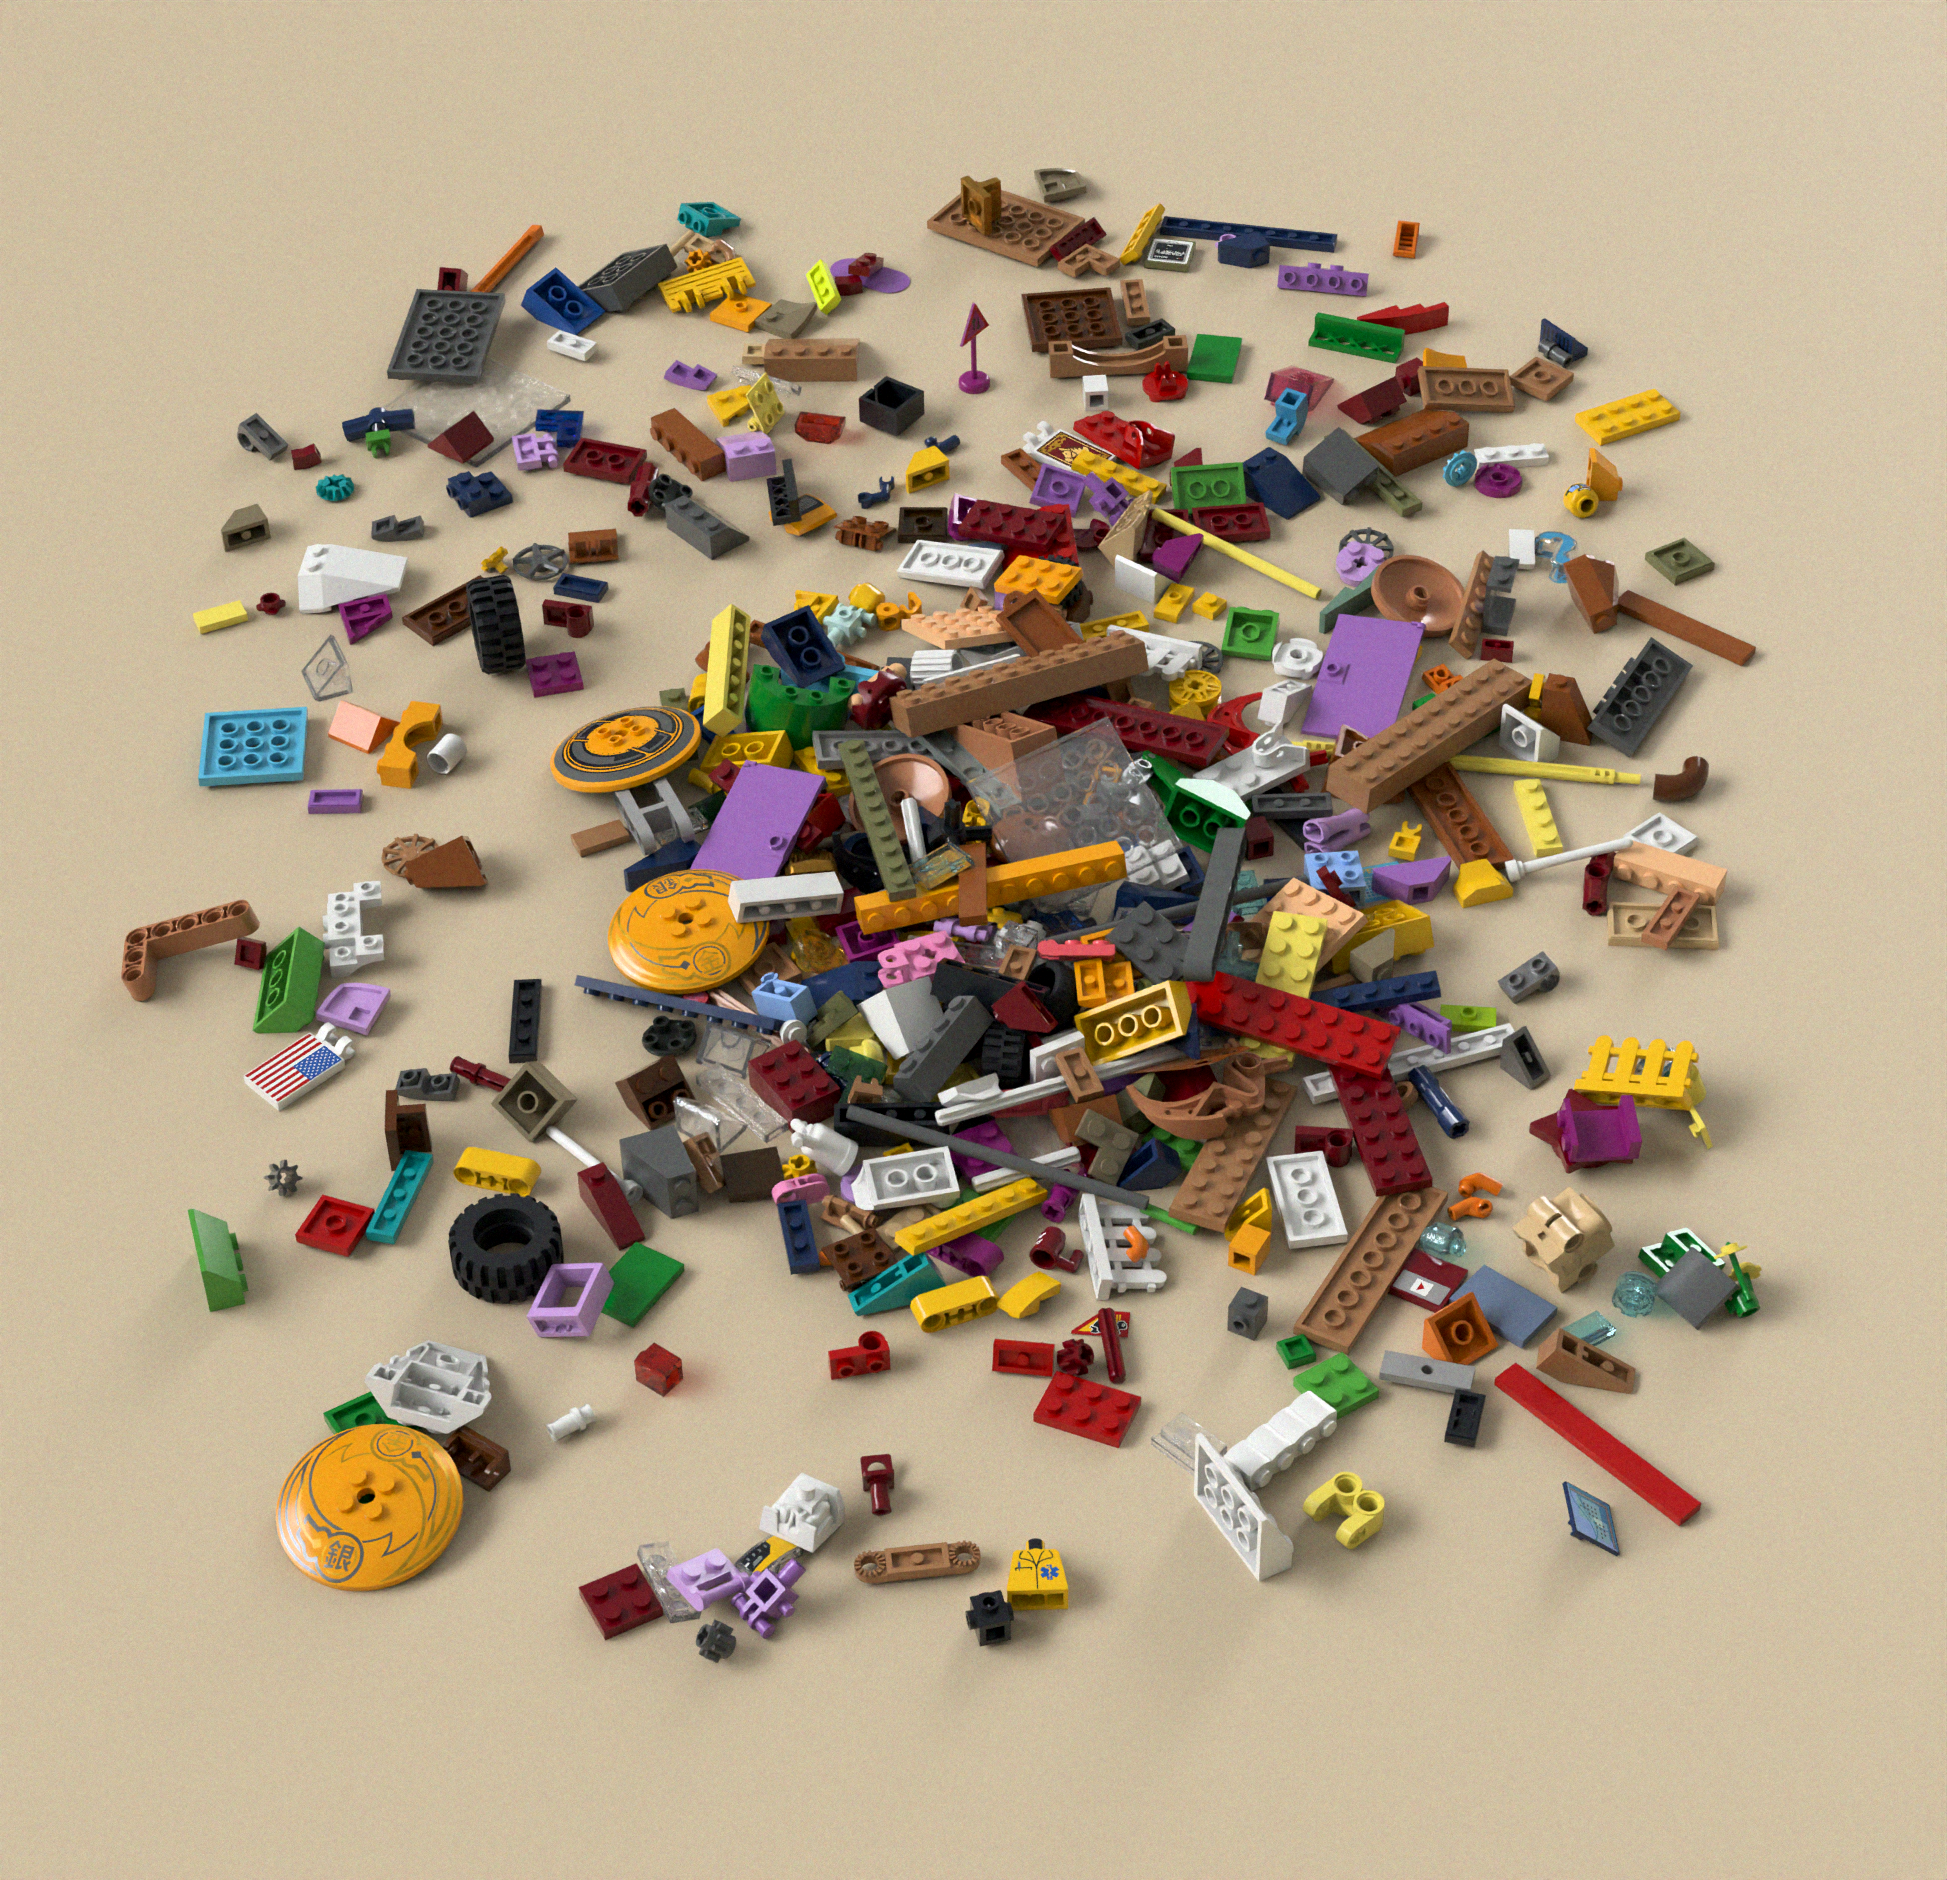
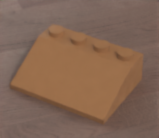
[764,338,860,382]

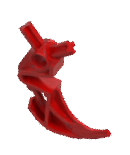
[1207,692,1328,793]

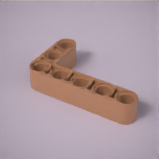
[121,900,260,1001]

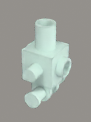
[823,603,877,648]

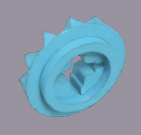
[1442,450,1477,486]

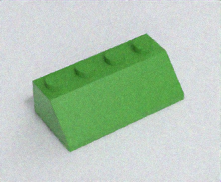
[252,927,325,1033]

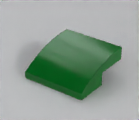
[1638,1227,1726,1279]

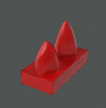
[992,1339,1055,1377]

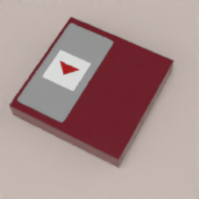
[1388,1248,1468,1313]

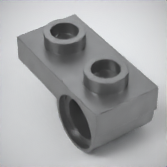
[1498,951,1560,1004]

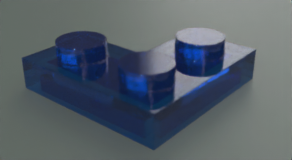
[535,409,584,448]

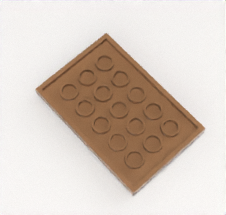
[927,181,1085,267]

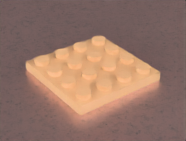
[902,605,1014,650]
[1222,877,1368,976]

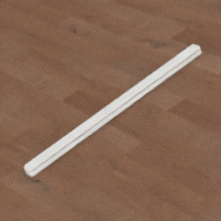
[935,1045,1188,1126]

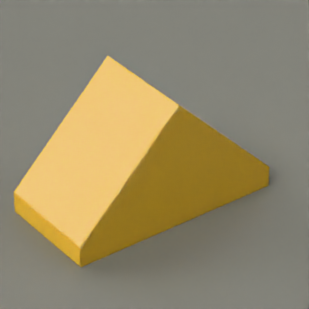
[1225,1187,1272,1242]

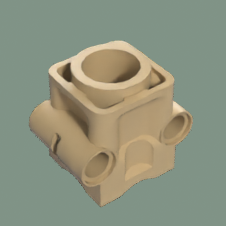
[1512,1186,1615,1293]

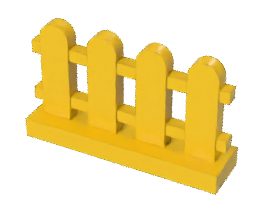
[1574,1035,1699,1111]

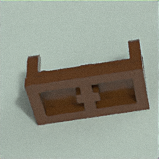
[442,1425,511,1492]

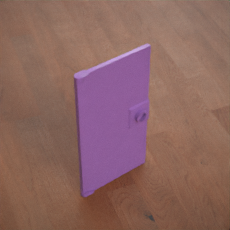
[1301,614,1426,739]
[690,760,826,880]

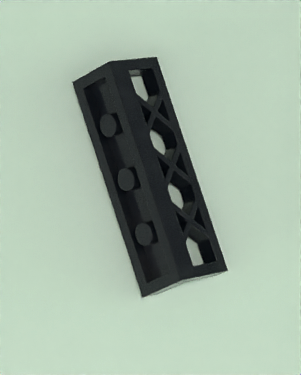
[767,459,802,526]

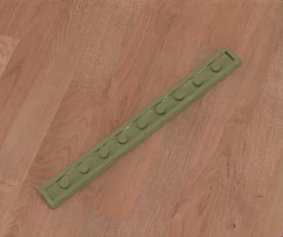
[838,739,917,902]

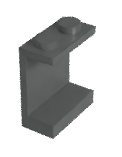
[1482,556,1520,636]

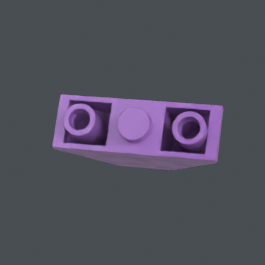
[1371,856,1451,905]

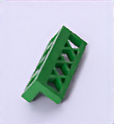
[1308,312,1405,364]

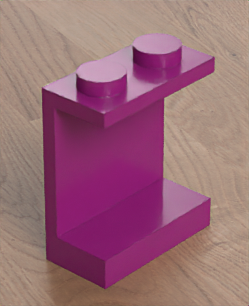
[1557,1095,1642,1162]

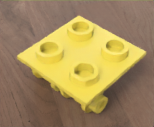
[745,373,785,435]

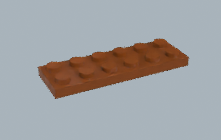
[1406,761,1514,870]

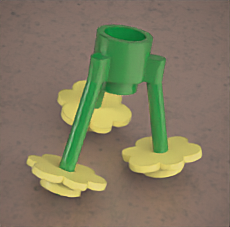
[1714,1242,1762,1318]

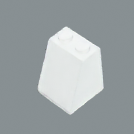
[857,976,944,1060]

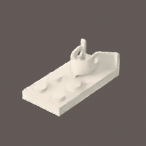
[1193,719,1310,802]

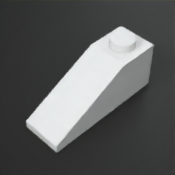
[1257,679,1312,727]

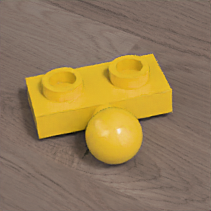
[1523,673,1547,723]

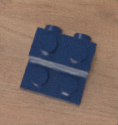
[446,471,513,518]

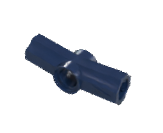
[342,407,415,442]

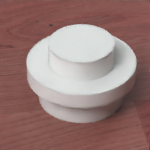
[780,1020,807,1044]

